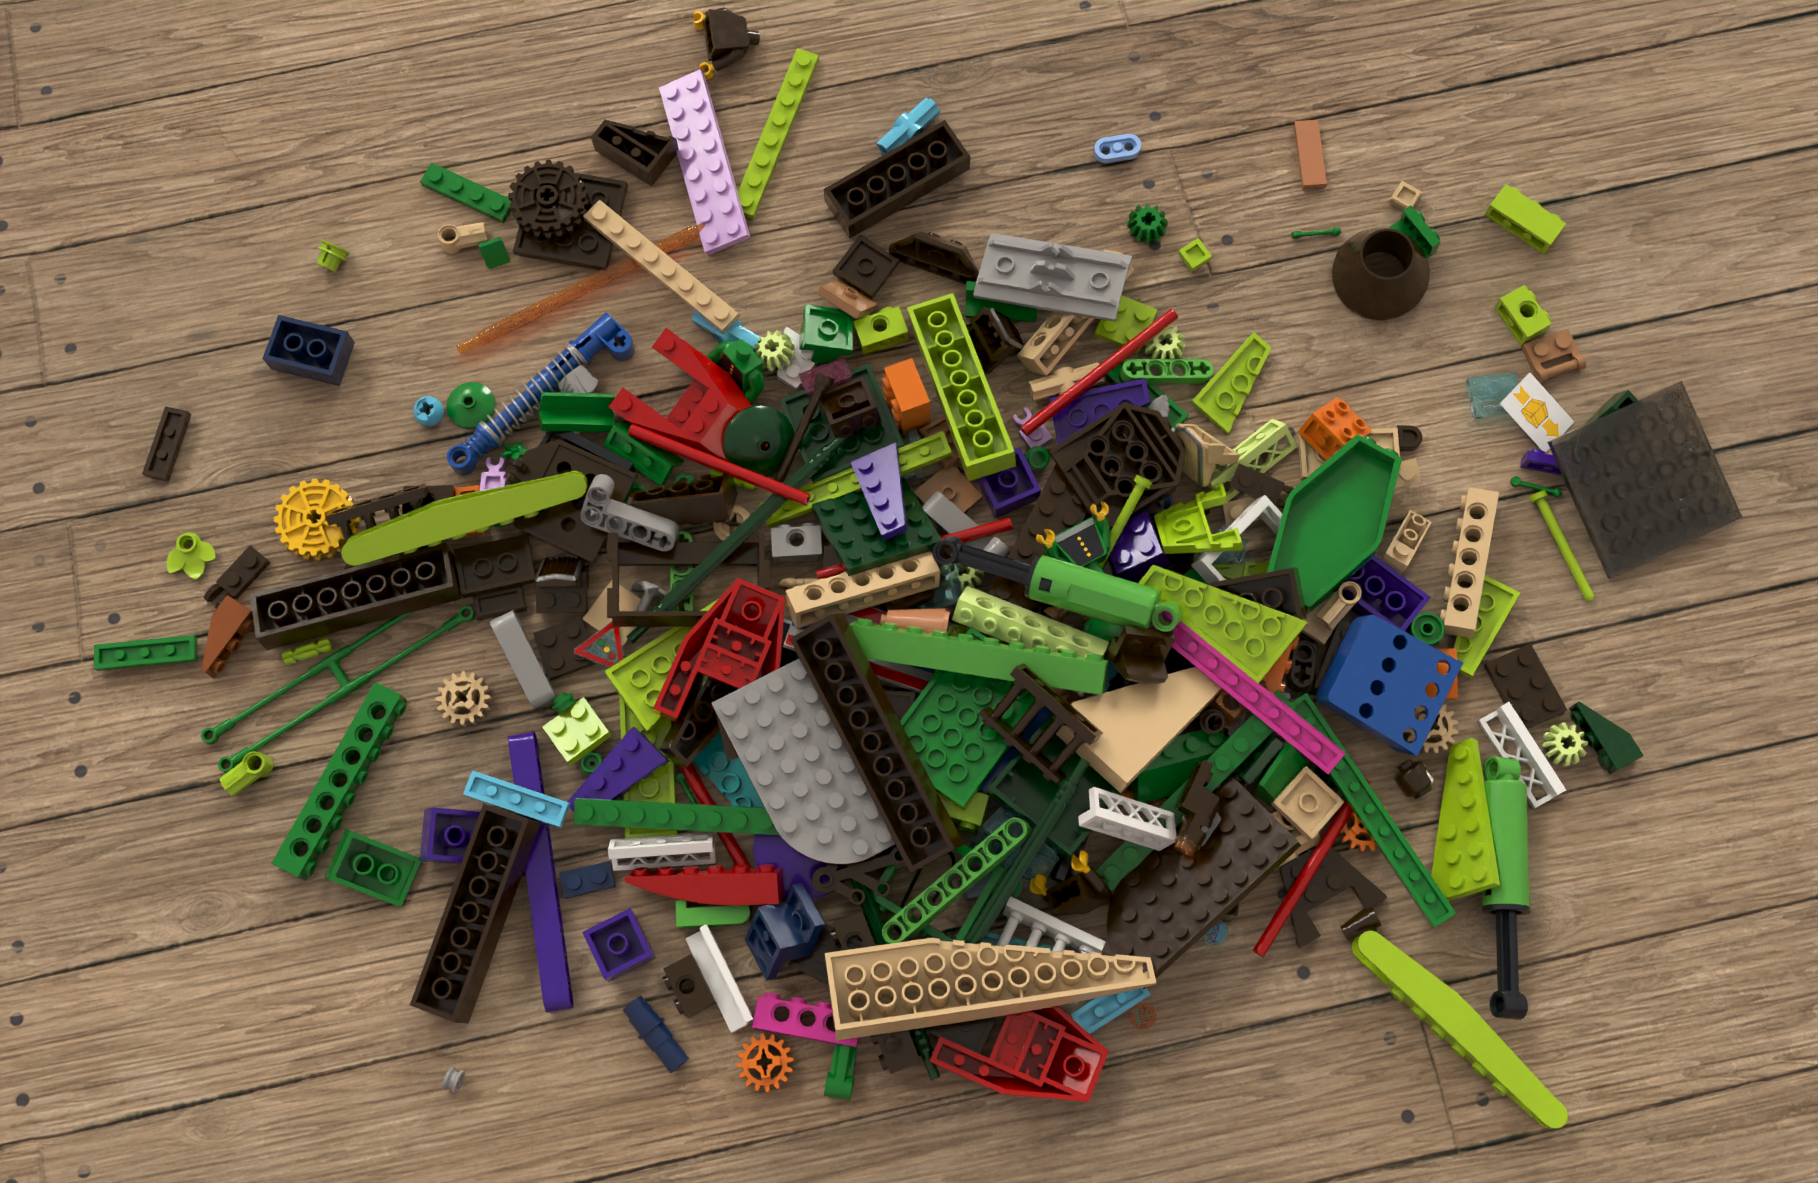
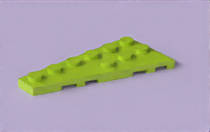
[1139,565,1309,683]
[605,600,717,734]
[1431,738,1500,902]

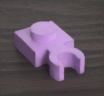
[1013,407,1053,449]
[480,457,507,491]

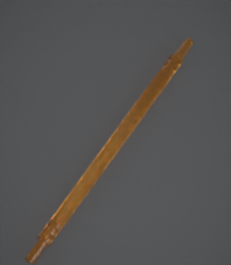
[456,223,705,354]

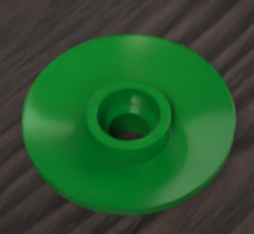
[447,382,495,429]

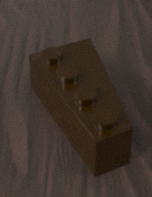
[627,473,737,528]
[659,674,738,767]

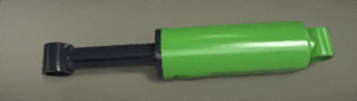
[933,536,1183,632]
[1481,756,1531,1020]

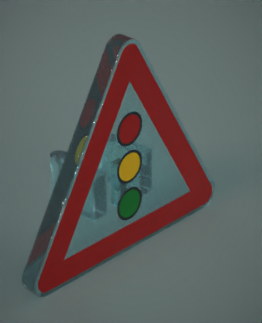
[573,621,624,668]

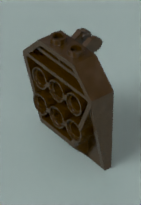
[1048,403,1186,529]
[503,439,637,564]

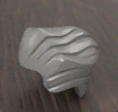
[557,365,599,393]

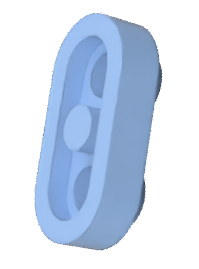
[1094,134,1141,163]

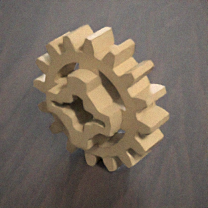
[435,671,493,727]
[1403,704,1459,755]

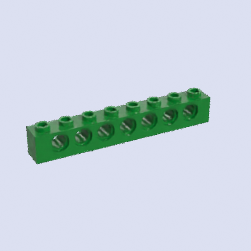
[271,682,407,880]

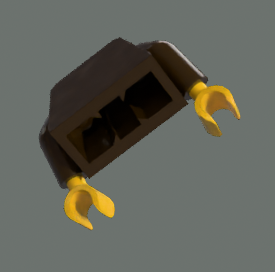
[693,7,760,80]
[1029,850,1112,916]

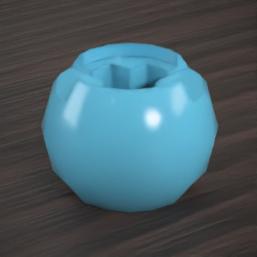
[413,396,444,427]

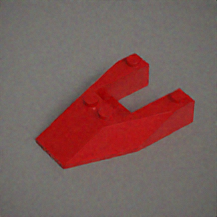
[609,328,767,461]
[653,578,785,722]
[929,1006,1109,1102]

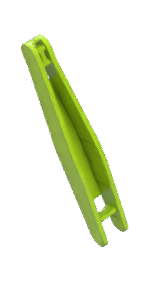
[341,471,587,566]
[1351,931,1568,1129]

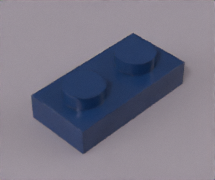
[559,861,616,899]

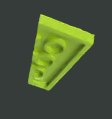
[1190,332,1272,435]
[1454,575,1520,679]

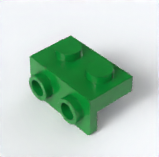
[1389,205,1440,258]

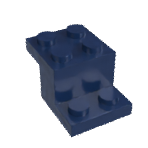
[745,883,825,981]

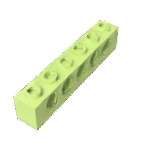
[952,586,1109,659]

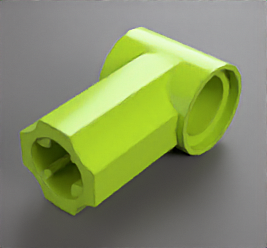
[219,751,273,797]

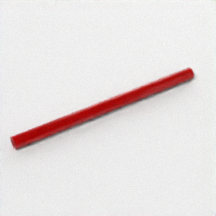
[1020,309,1178,437]
[628,424,811,506]
[816,517,1013,580]
[679,763,770,907]
[1252,778,1371,958]

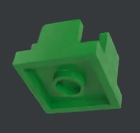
[799,304,853,365]

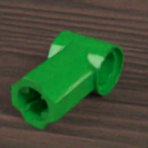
[824,1044,857,1100]

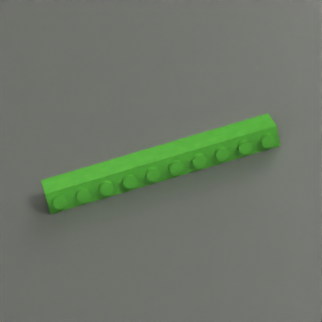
[849,618,1109,695]

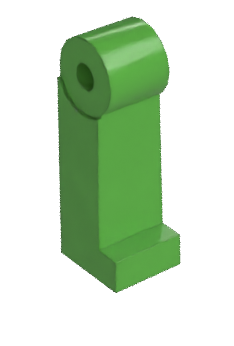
[676,900,752,929]

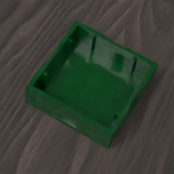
[987,712,1133,861]

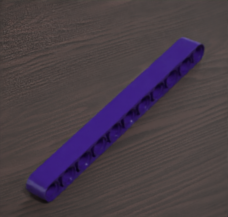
[508,732,573,1013]

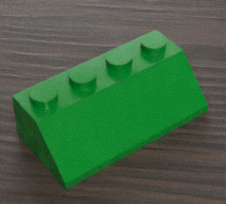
[1130,729,1229,803]

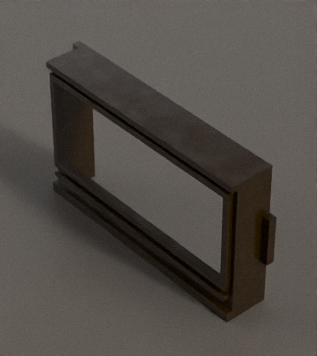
[607,533,770,627]

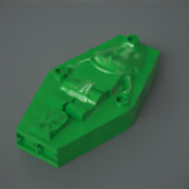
[1267,434,1402,615]

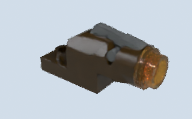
[1174,760,1221,856]

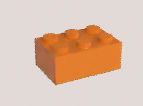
[881,358,930,437]

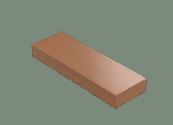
[1293,120,1327,189]

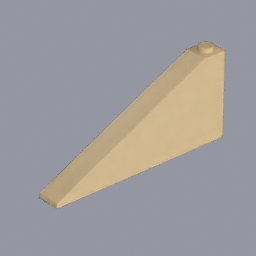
[1053,666,1224,793]

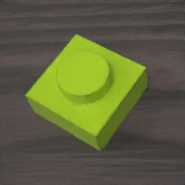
[1178,238,1212,272]

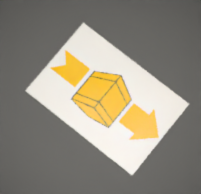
[1500,372,1574,453]

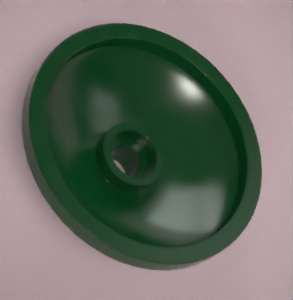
[723,405,794,477]

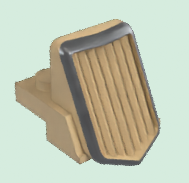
[1175,424,1240,487]

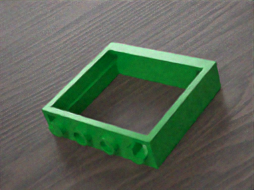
[871,844,1008,942]

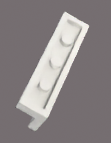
[1477,702,1566,809]
[1078,787,1177,851]
[608,832,716,871]
[685,924,754,1033]

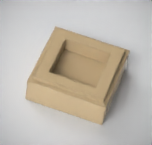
[1389,181,1422,210]

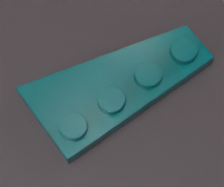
[693,731,764,807]

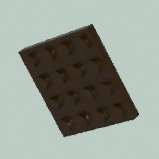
[513,172,628,271]

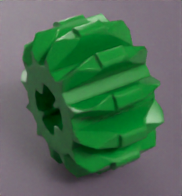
[1127,202,1168,245]

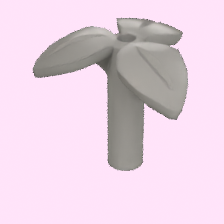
[631,581,667,611]

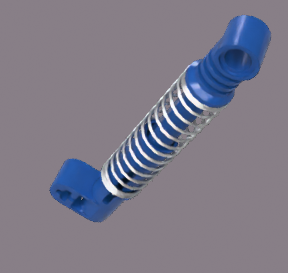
[447,313,635,475]

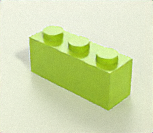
[1484,184,1567,254]

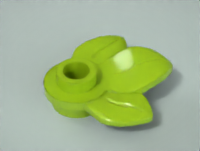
[167,532,216,580]

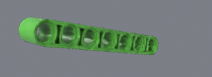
[882,818,1032,944]

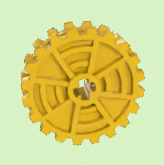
[274,479,360,562]

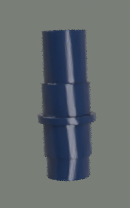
[623,995,690,1074]

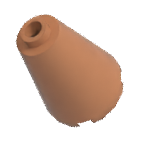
[880,608,951,633]

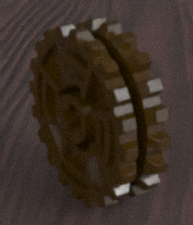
[508,160,589,240]

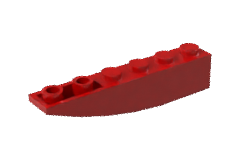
[625,864,785,905]

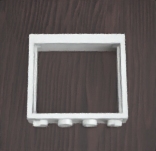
[1191,495,1282,583]

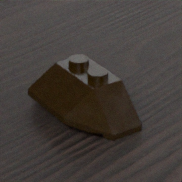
[889,231,979,285]

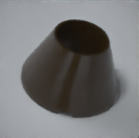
[1332,228,1430,320]

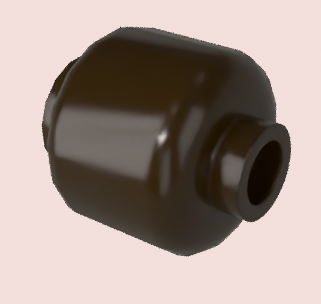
[1394,759,1433,799]

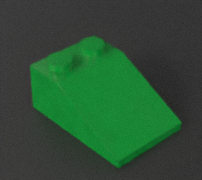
[324,829,421,907]

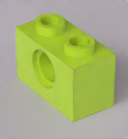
[1494,285,1552,346]
[853,306,909,356]

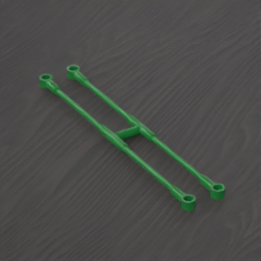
[201,606,475,773]

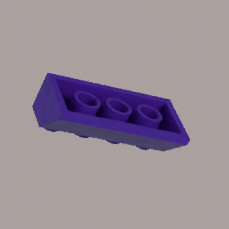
[1334,556,1431,631]

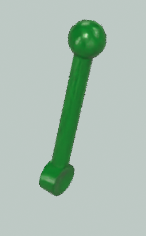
[1291,227,1341,239]
[1510,476,1562,497]
[675,773,697,804]

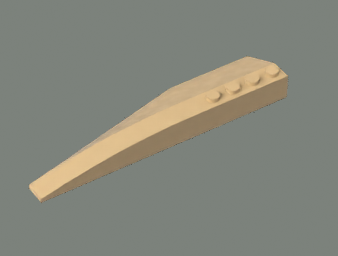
[825,938,1156,1041]

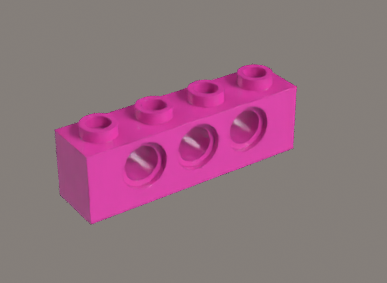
[752,992,859,1048]

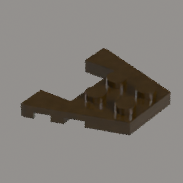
[1279,847,1387,948]

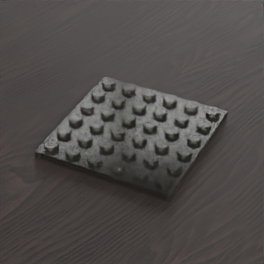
[1547,381,1742,579]

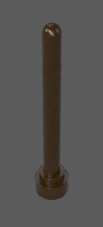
[775,371,835,483]

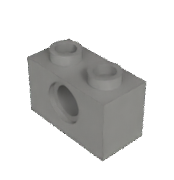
[771,523,823,564]

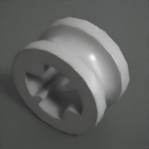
[442,1066,465,1094]

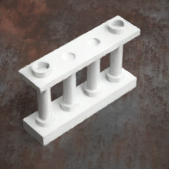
[996,896,1105,1004]

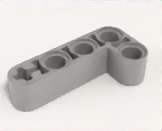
[580,474,679,551]
[922,491,1011,557]
[490,610,557,709]

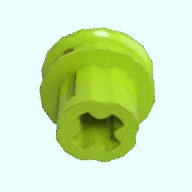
[316,239,350,272]

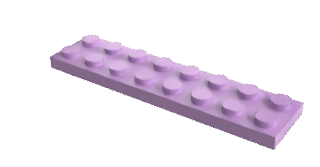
[659,69,751,255]

